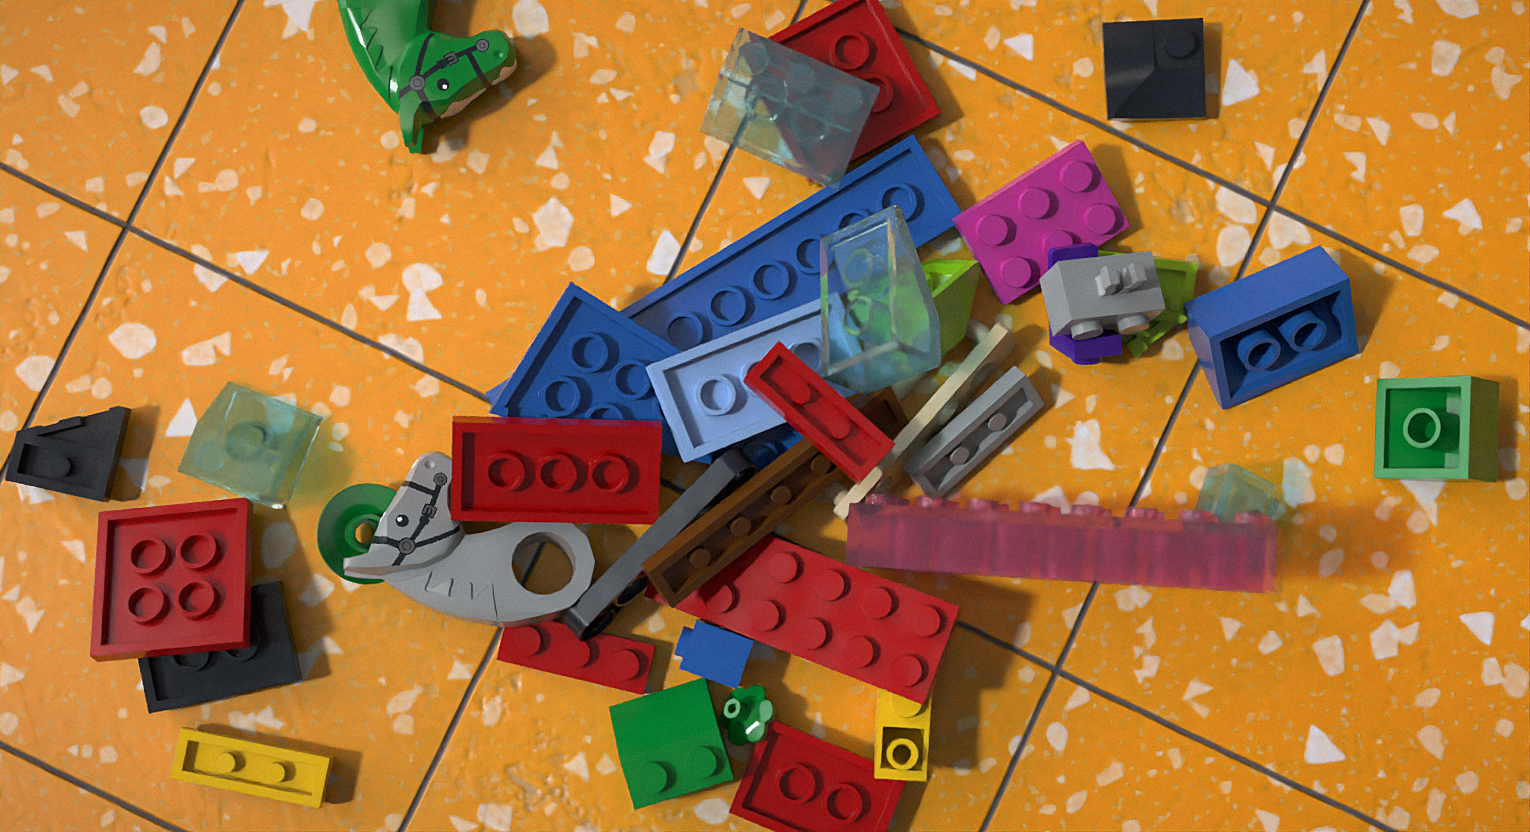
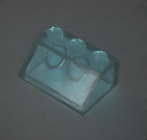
[700,27,880,191]

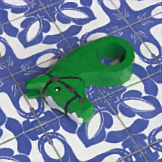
[337,0,518,154]

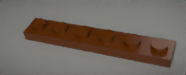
[640,379,910,608]

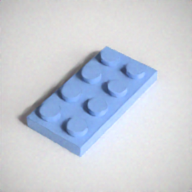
[645,293,871,463]

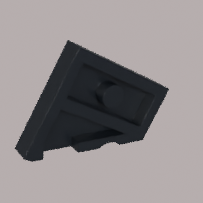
[5,406,132,503]

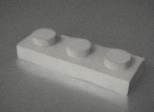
[902,365,1045,504]

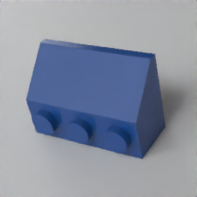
[1183,245,1359,410]

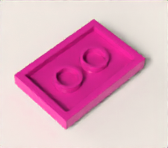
[952,139,1130,305]

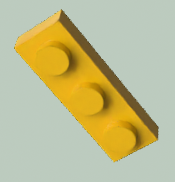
[170,727,334,808]

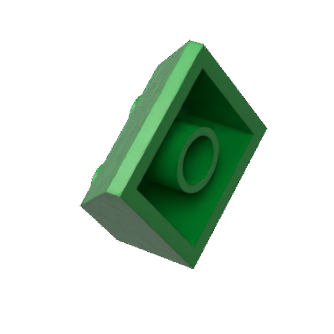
[1374,376,1499,483]
[609,677,735,810]

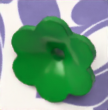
[720,684,776,746]

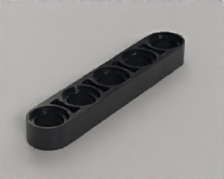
[564,447,758,642]

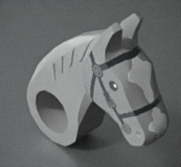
[343,451,595,627]

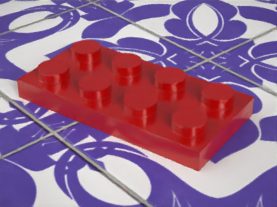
[451,416,662,525]

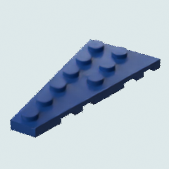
[488,282,804,475]

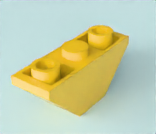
[874,687,932,782]

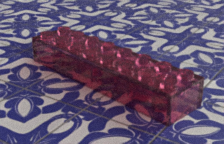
[845,494,1285,595]

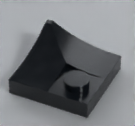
[1101,18,1206,121]

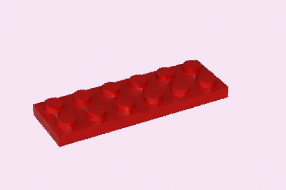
[644,535,963,706]

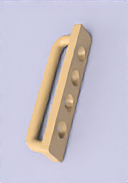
[822,317,1017,531]

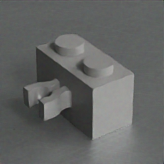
[1039,251,1166,340]

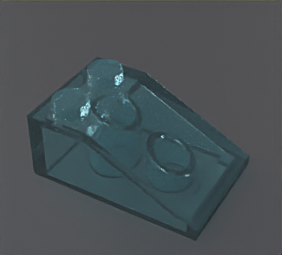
[820,205,941,395]

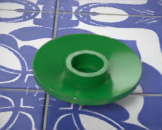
[317,483,397,585]

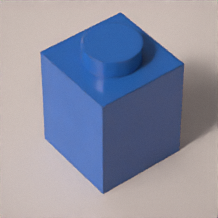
[674,619,754,689]

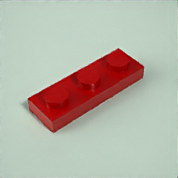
[743,341,895,485]
[496,620,656,695]

